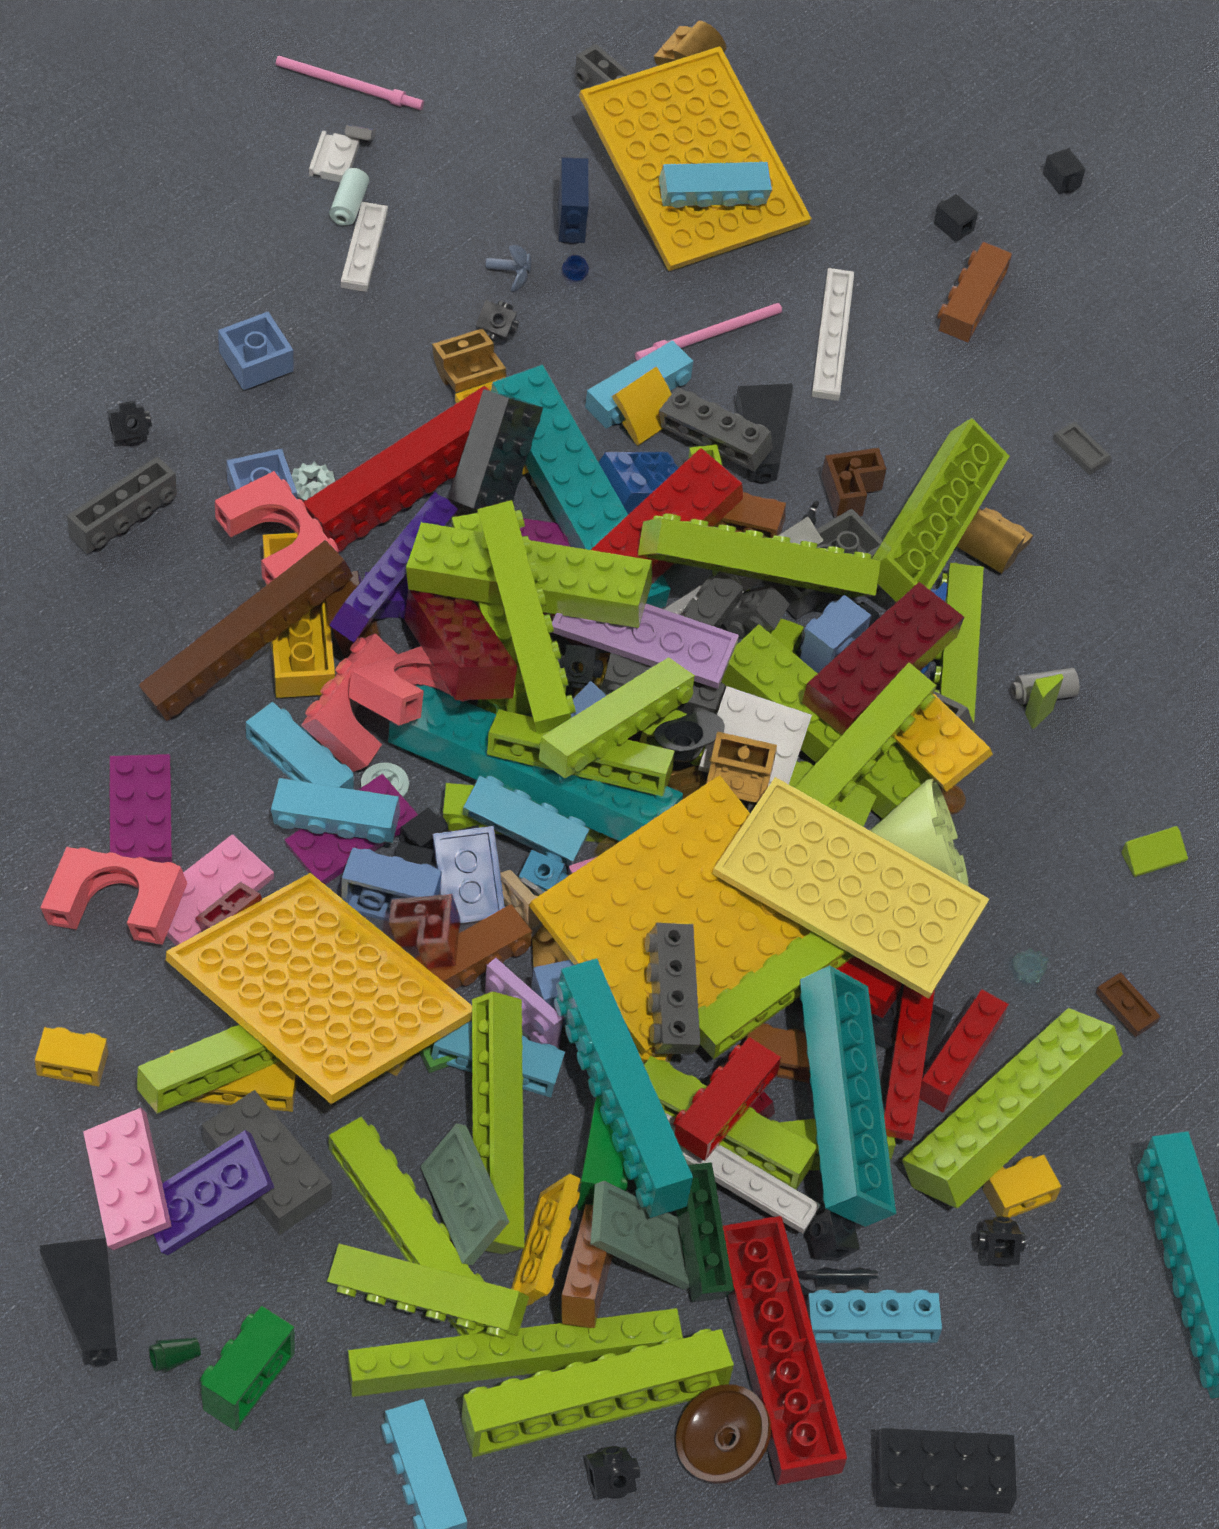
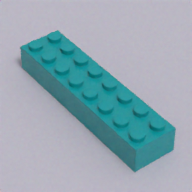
[554,958,693,1218]
[800,965,896,1227]
[1137,1131,1219,1399]

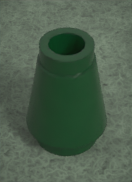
[149,1337,201,1373]

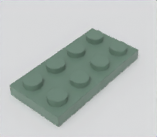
[420,1123,509,1265]
[590,1181,690,1290]

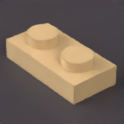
[500,870,539,929]

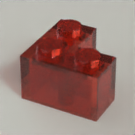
[389,894,460,968]

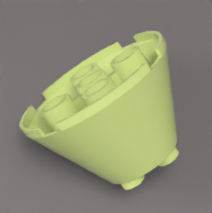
[870,778,969,887]

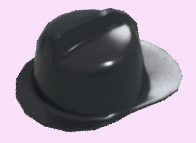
[654,711,725,762]

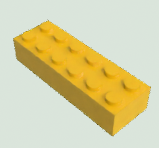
[263,533,335,698]

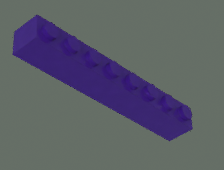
[330,492,458,643]

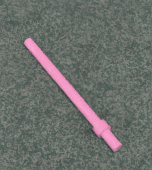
[276,56,424,111]
[635,303,782,361]

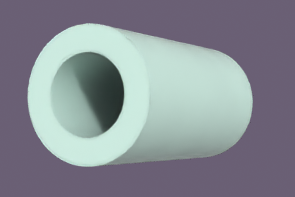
[329,168,369,225]

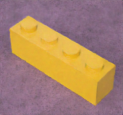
[170,1050,298,1112]

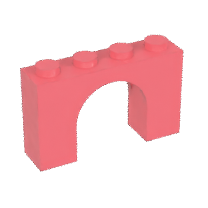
[215,471,339,585]
[301,633,418,772]
[349,646,467,726]
[40,847,187,945]

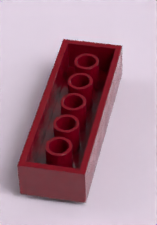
[801,582,964,735]
[405,589,517,700]

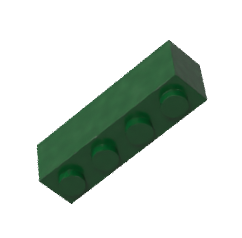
[677,1162,734,1302]

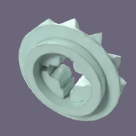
[291,461,335,500]
[361,763,409,797]

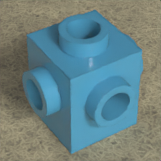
[519,850,569,895]

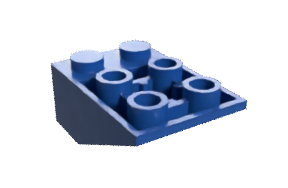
[599,452,678,515]

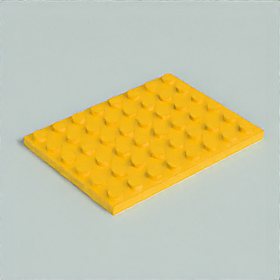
[579,46,812,271]
[529,775,811,1054]
[166,873,472,1104]

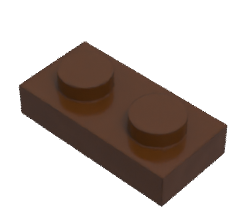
[1096,972,1161,1038]

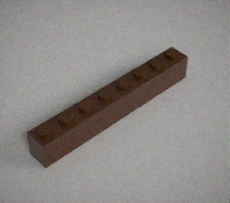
[138,540,353,721]

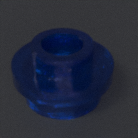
[562,255,589,281]

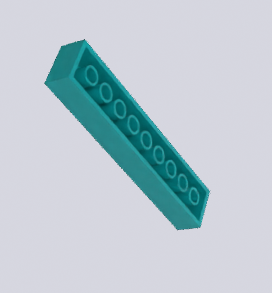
[491,365,670,608]
[388,684,683,841]

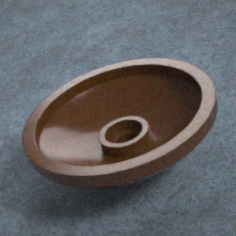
[676,1384,771,1484]

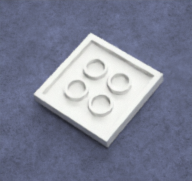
[698,686,812,787]

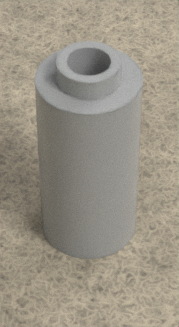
[1011,668,1080,705]

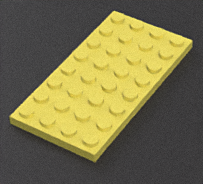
[713,777,989,998]

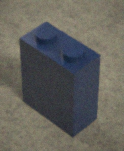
[558,157,589,243]

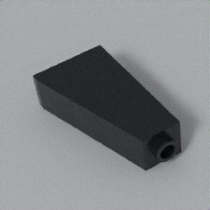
[735,383,793,482]
[40,1238,118,1367]

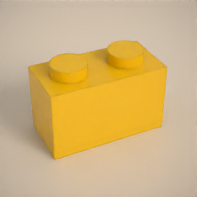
[35,1027,108,1087]
[982,1155,1062,1218]

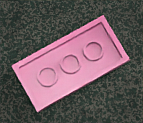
[166,834,274,946]
[83,1108,172,1250]

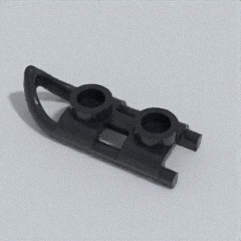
[796,1267,878,1296]

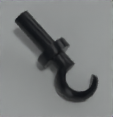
[802,501,819,525]

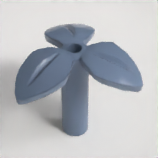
[486,245,531,292]

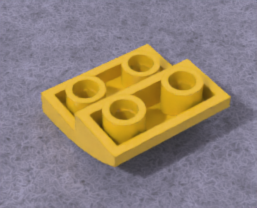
[611,366,672,446]

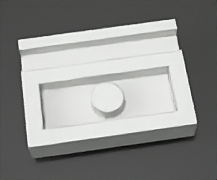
[309,131,360,182]

